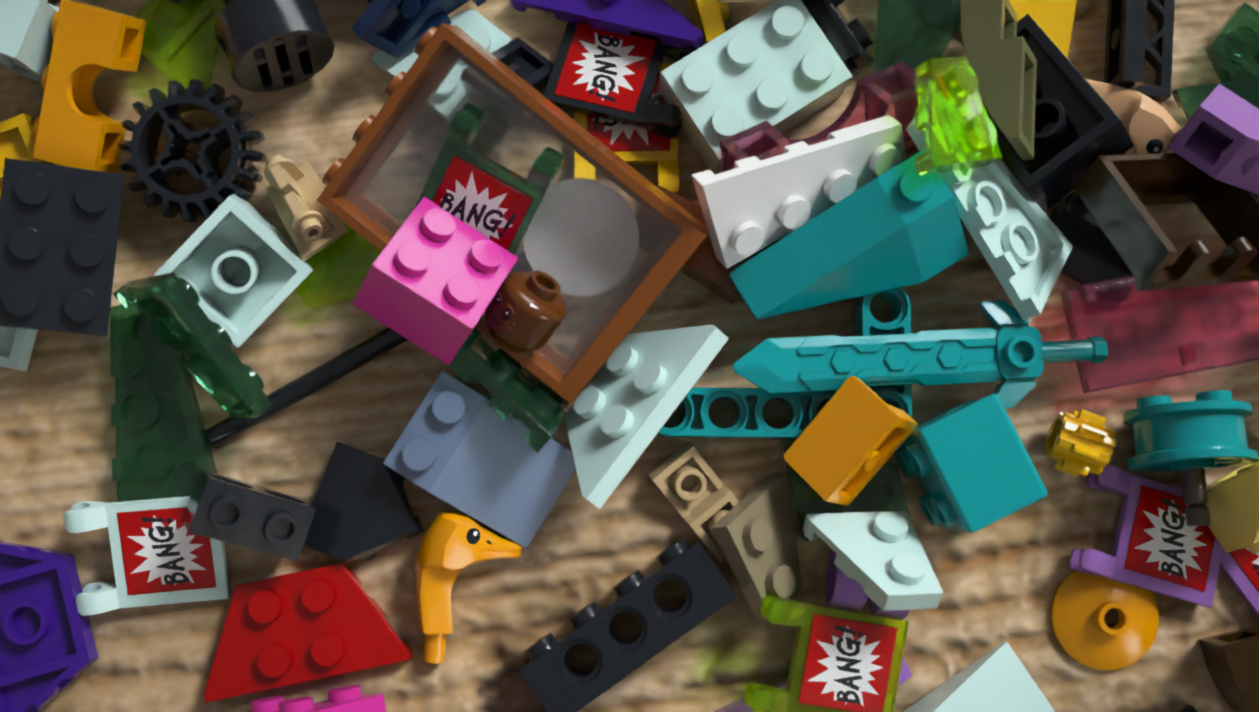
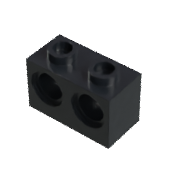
[182,469,316,561]

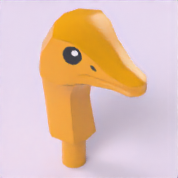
[415,510,522,664]

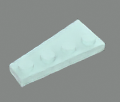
[906,90,1073,320]

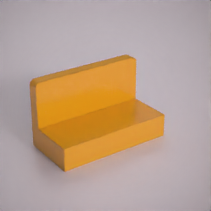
[784,376,919,506]

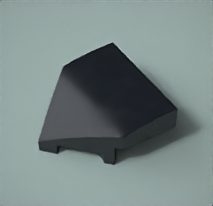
[304,442,424,562]

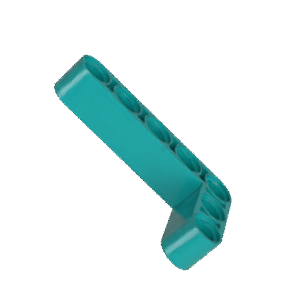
[657,287,912,439]

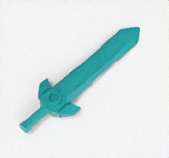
[733,300,1108,409]

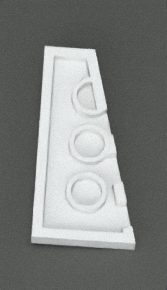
[692,115,907,269]

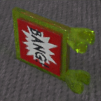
[744,595,909,712]

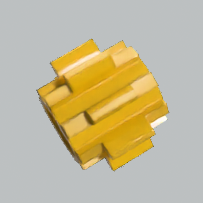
[1044,409,1117,477]

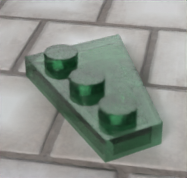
[112,272,272,418]

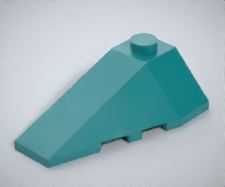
[728,149,969,321]

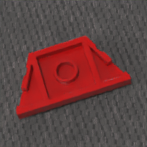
[204,562,414,703]

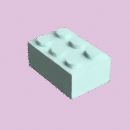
[658,0,853,174]

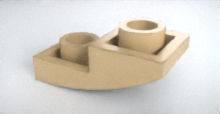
[648,442,739,564]

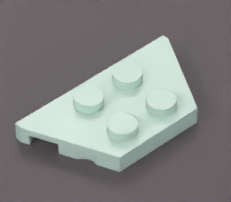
[564,324,729,509]

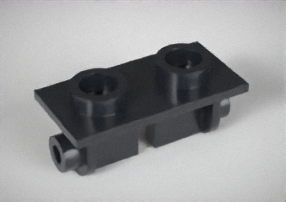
[801,0,875,74]

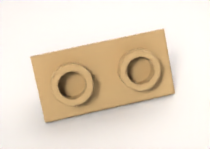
[264,155,349,261]

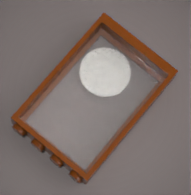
[317,23,709,404]

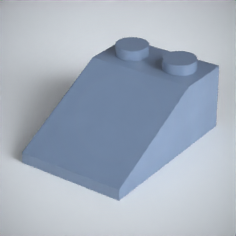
[383,371,576,548]

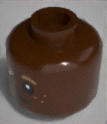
[485,271,567,353]

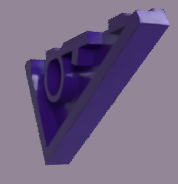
[509,0,705,49]

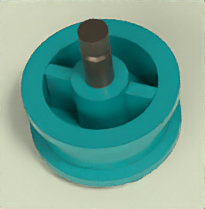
[1123,390,1259,526]

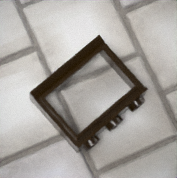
[1071,153,1259,291]

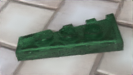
[449,327,568,453]

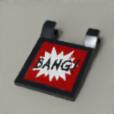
[543,22,702,139]

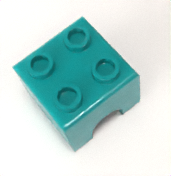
[894,394,1048,532]

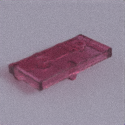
[1061,275,1259,393]

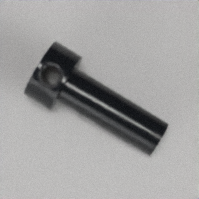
[214,0,335,92]

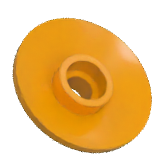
[1050,570,1159,670]

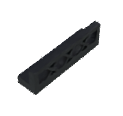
[1104,0,1175,102]

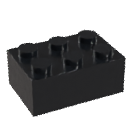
[0,158,124,337]

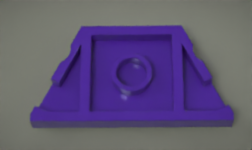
[0,541,99,712]

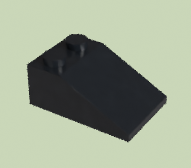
[942,14,1135,212]

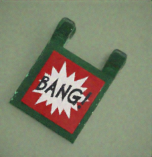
[413,102,564,255]

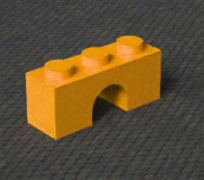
[32,0,147,173]

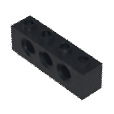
[519,538,737,712]

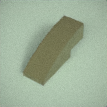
[960,0,1037,160]

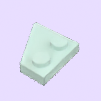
[803,511,943,611]

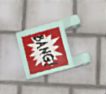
[63,496,231,616]

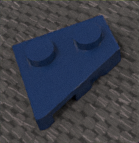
[351,0,486,58]

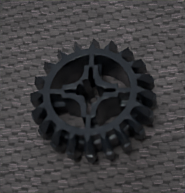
[117,79,267,223]

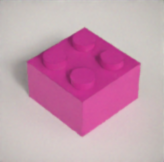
[352,197,518,365]

